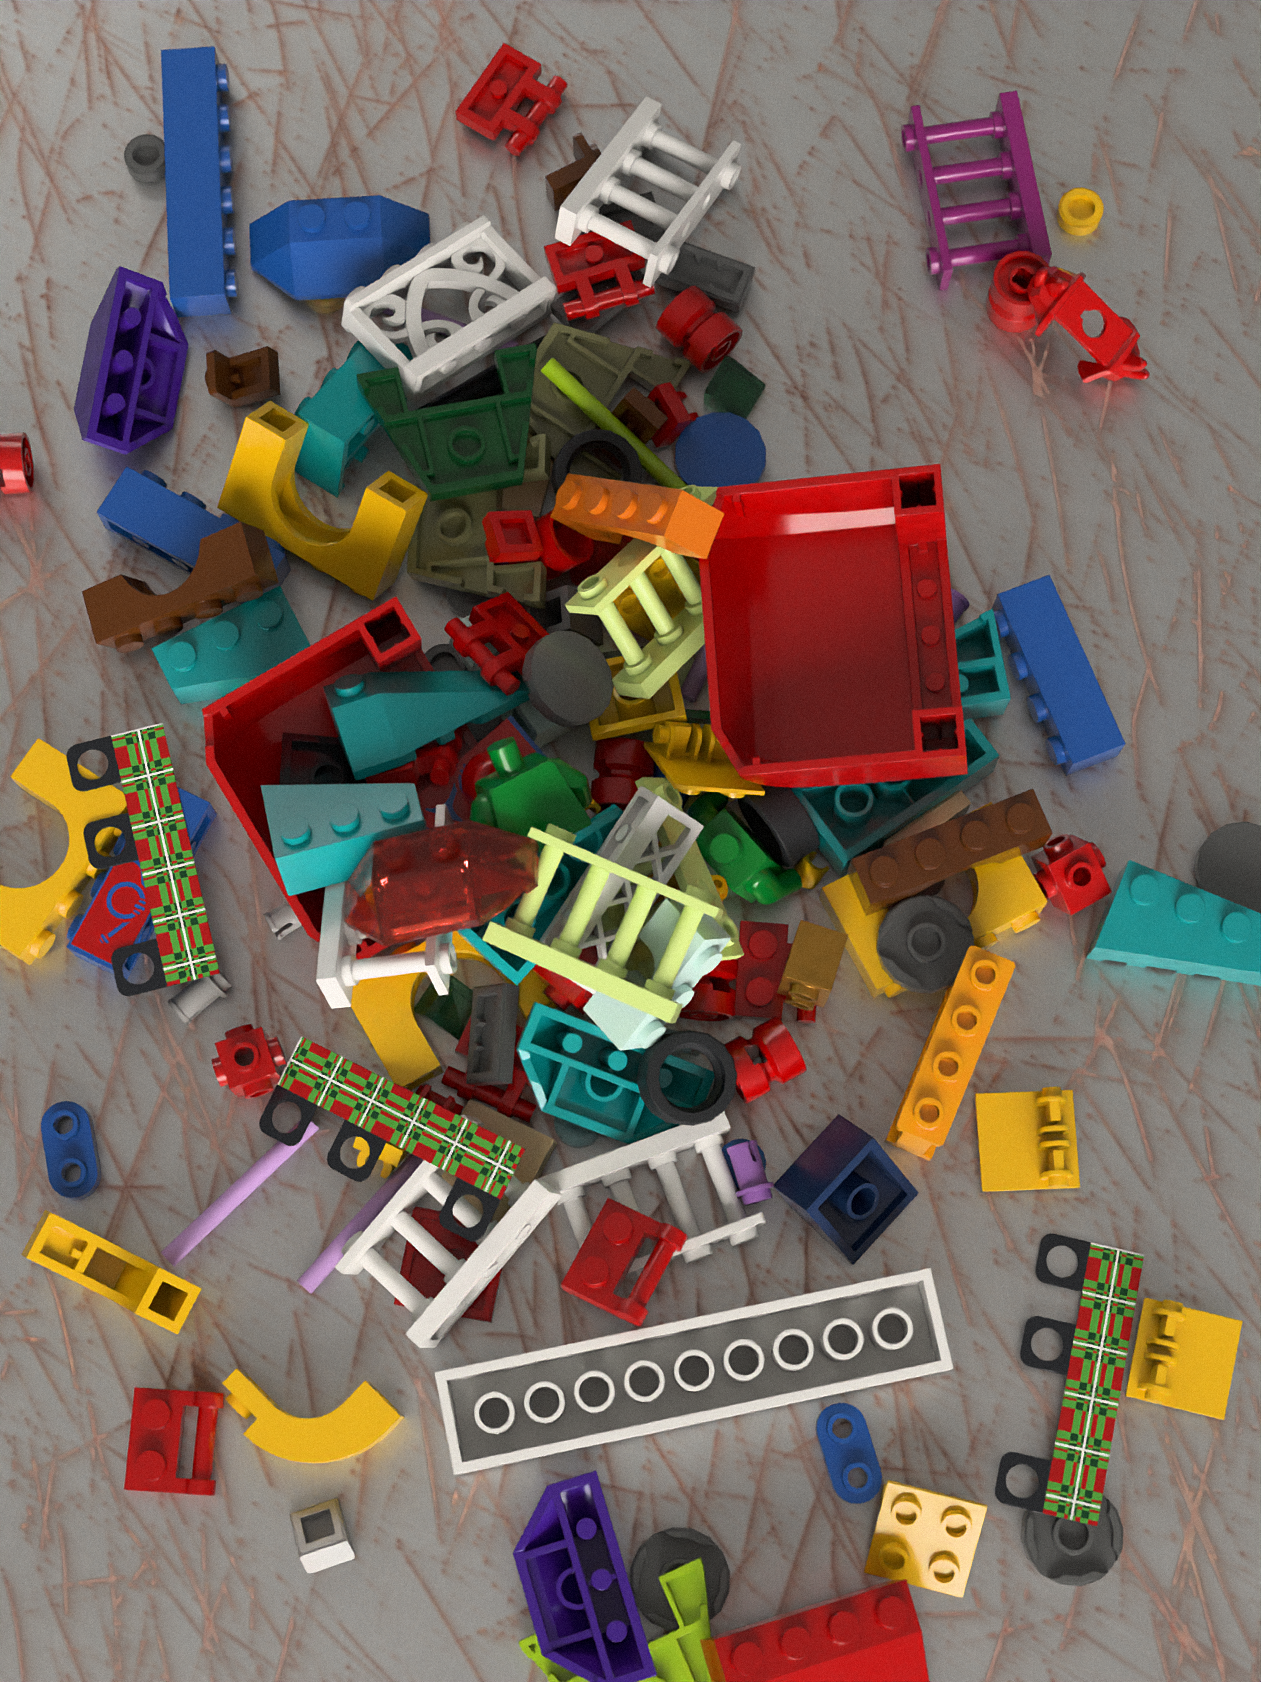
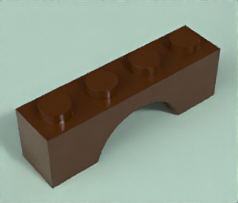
[82,522,279,653]
[847,789,1053,916]

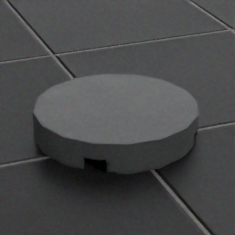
[522,631,613,727]
[1194,822,1261,913]
[876,895,975,993]
[1021,1495,1124,1586]
[630,1527,730,1631]

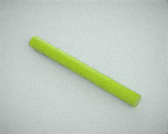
[541,358,688,489]

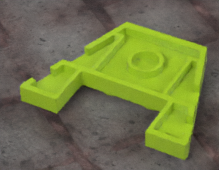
[518,1557,711,1682]

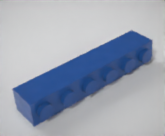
[161,46,238,318]

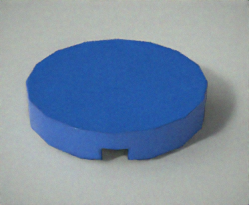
[675,412,766,487]

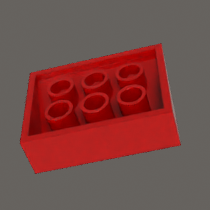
[700,1579,929,1682]

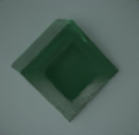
[704,355,766,419]
[414,975,473,1041]

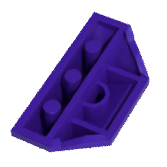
[74,266,189,455]
[513,1470,657,1682]

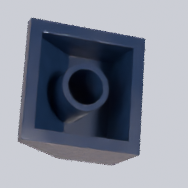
[774,1114,919,1265]

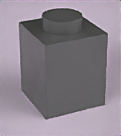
[530,585,604,647]

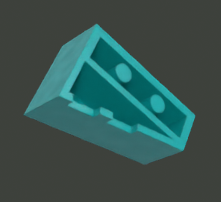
[294,340,413,498]
[151,586,311,704]
[955,608,1011,720]
[261,783,433,896]

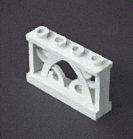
[341,215,557,403]

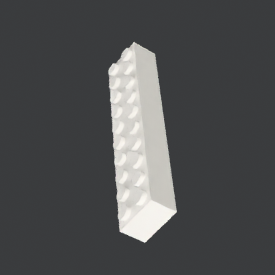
[435,1268,954,1475]

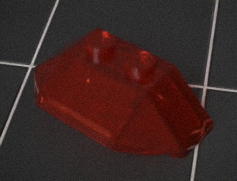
[344,820,539,946]

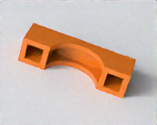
[550,473,724,559]

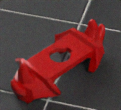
[1026,266,1150,383]

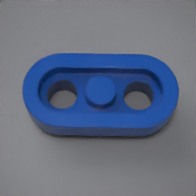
[41,1101,101,1200]
[815,1403,882,1504]

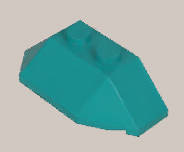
[516,1001,715,1144]

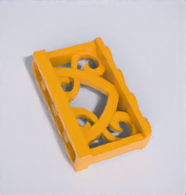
[884,945,1015,1161]

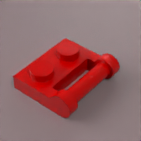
[561,1198,688,1326]
[124,1387,225,1496]

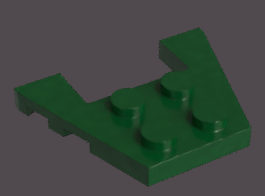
[357,343,537,502]

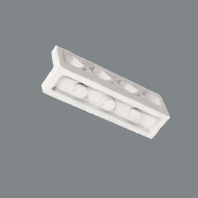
[539,786,704,994]

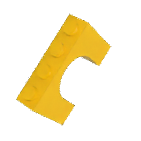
[217,401,428,601]
[0,738,128,965]
[819,802,1048,998]
[351,928,558,1091]

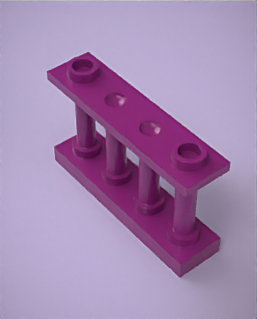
[901,91,1052,290]

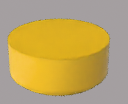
[1056,187,1104,236]

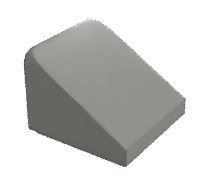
[289,1498,355,1574]

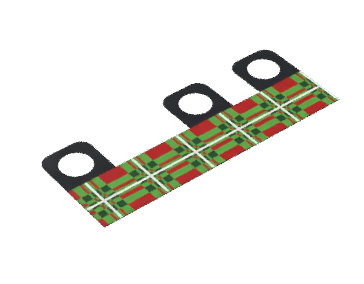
[66,723,220,996]
[259,1036,526,1241]
[995,1234,1144,1526]

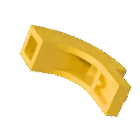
[21,1210,202,1334]
[222,1368,405,1463]

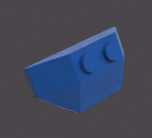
[249,195,431,301]

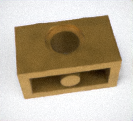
[777,920,848,1011]

